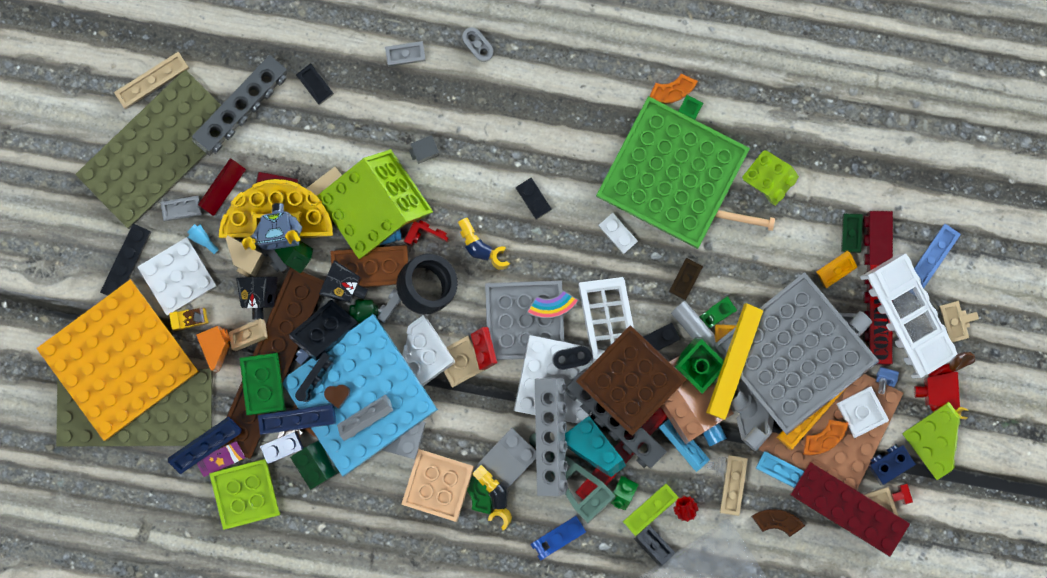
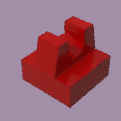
[891,484,913,504]

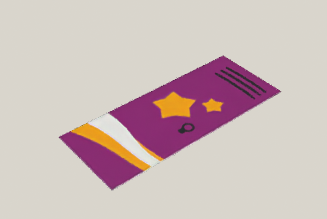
[197,441,245,477]

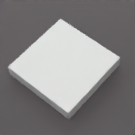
[836,386,889,438]

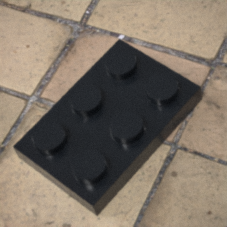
[289,299,358,361]

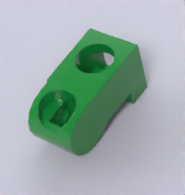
[699,296,737,328]

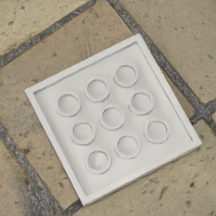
[514,335,605,424]

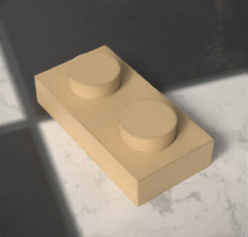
[229,319,268,351]

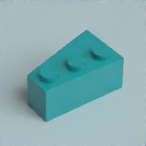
[565,416,626,477]

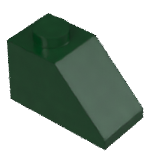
[274,241,313,273]

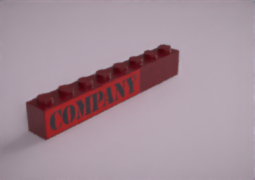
[863,211,893,366]

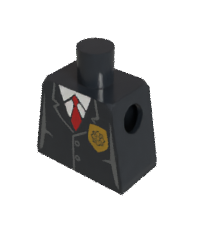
[319,260,368,303]
[236,277,278,320]

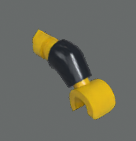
[472,465,512,531]

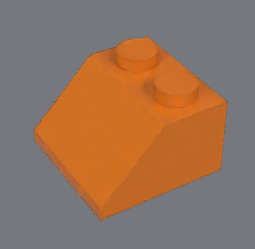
[196,326,231,373]

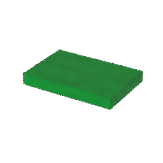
[239,353,286,416]

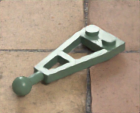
[529,433,616,523]

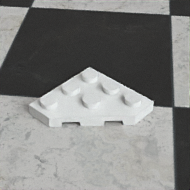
[402,315,455,386]

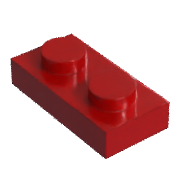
[471,327,497,370]

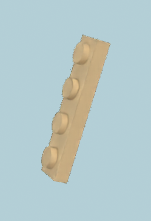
[114,52,190,109]

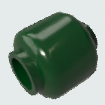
[349,298,378,323]

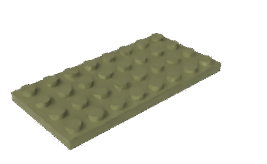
[75,70,233,229]
[56,369,213,447]

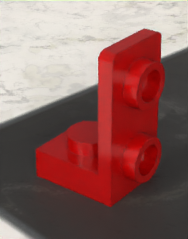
[404,220,449,247]

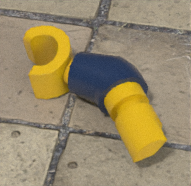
[458,218,510,270]

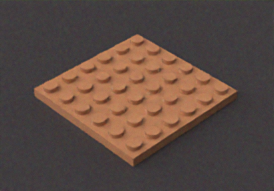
[758,374,903,490]

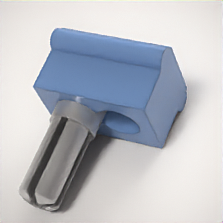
[876,366,899,394]

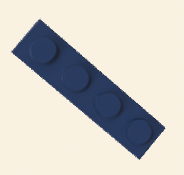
[258,405,336,435]
[168,416,241,474]

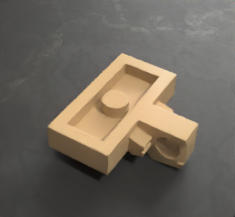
[939,301,979,343]

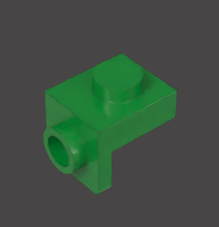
[611,476,639,510]

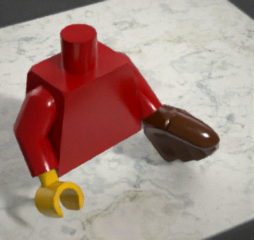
[914,352,975,420]

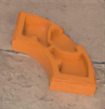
[649,74,698,104]
[803,420,849,455]

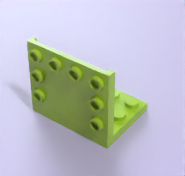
[317,149,433,259]

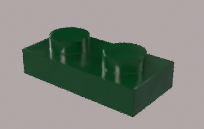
[841,213,863,253]

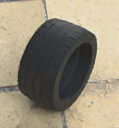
[396,253,458,315]

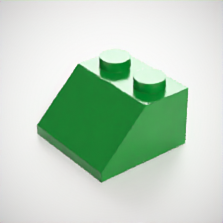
[675,338,724,394]

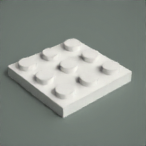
[138,237,217,316]

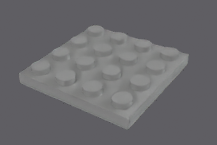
[485,280,564,360]

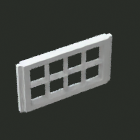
[578,277,634,363]

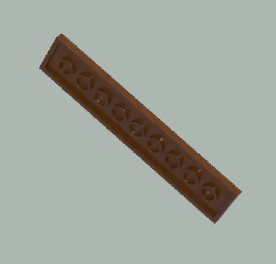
[221,267,324,459]

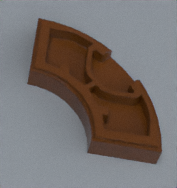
[751,509,805,537]

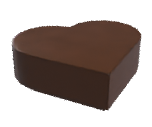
[324,385,350,409]

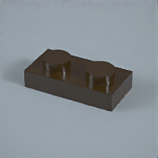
[669,258,703,301]

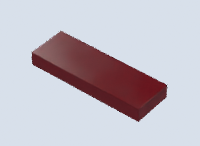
[198,158,246,216]

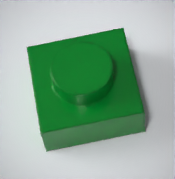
[678,95,703,120]

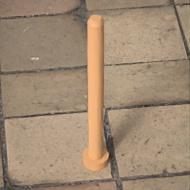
[715,210,775,231]

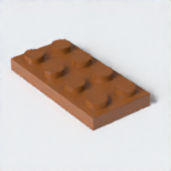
[330,245,408,287]

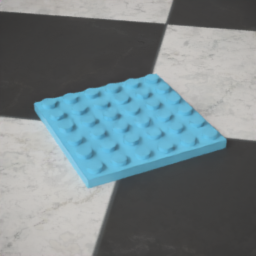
[283,314,438,476]

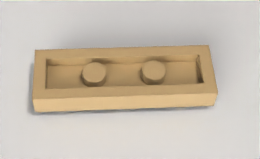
[720,455,748,516]

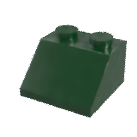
[290,440,340,490]

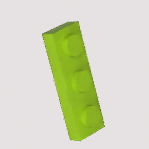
[622,483,679,536]

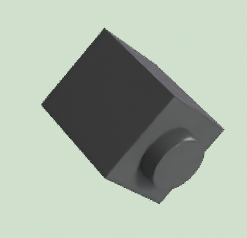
[409,135,439,164]

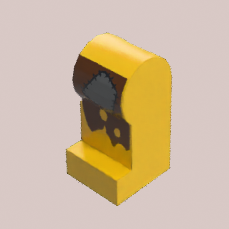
[169,308,208,331]

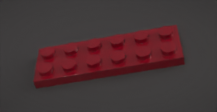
[790,462,910,557]

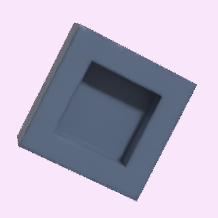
[295,349,311,365]

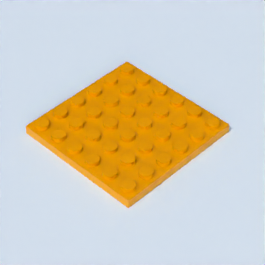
[36,279,199,441]

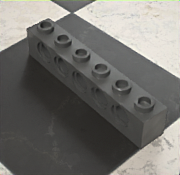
[192,55,287,156]
[566,371,667,468]

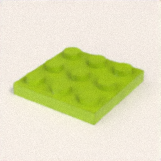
[209,459,280,530]

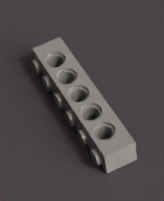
[535,377,568,496]

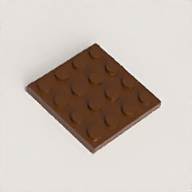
[576,325,687,436]

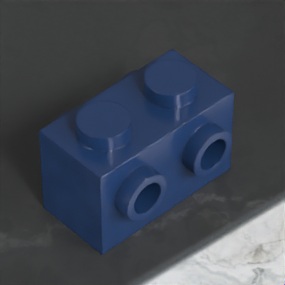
[868,444,916,485]

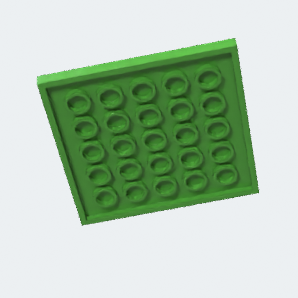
[596,96,750,249]

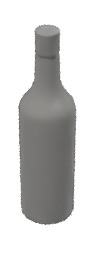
[671,301,725,360]

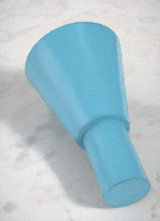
[187,224,219,254]

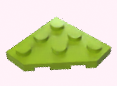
[902,402,961,480]

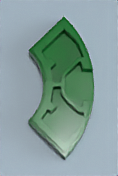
[467,474,492,514]

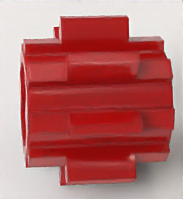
[673,496,699,522]

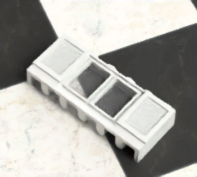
[860,254,957,378]

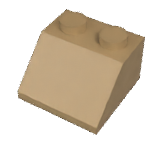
[226,235,266,277]

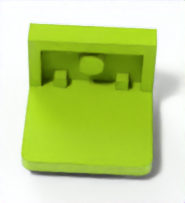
[742,150,799,206]

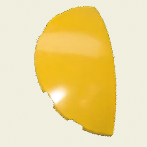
[219,179,333,239]

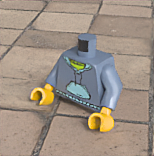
[242,203,302,250]

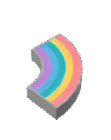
[526,290,579,319]

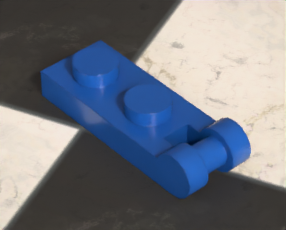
[530,516,586,561]

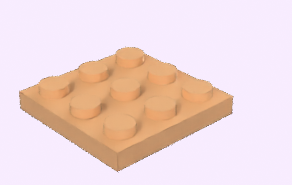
[401,449,475,522]

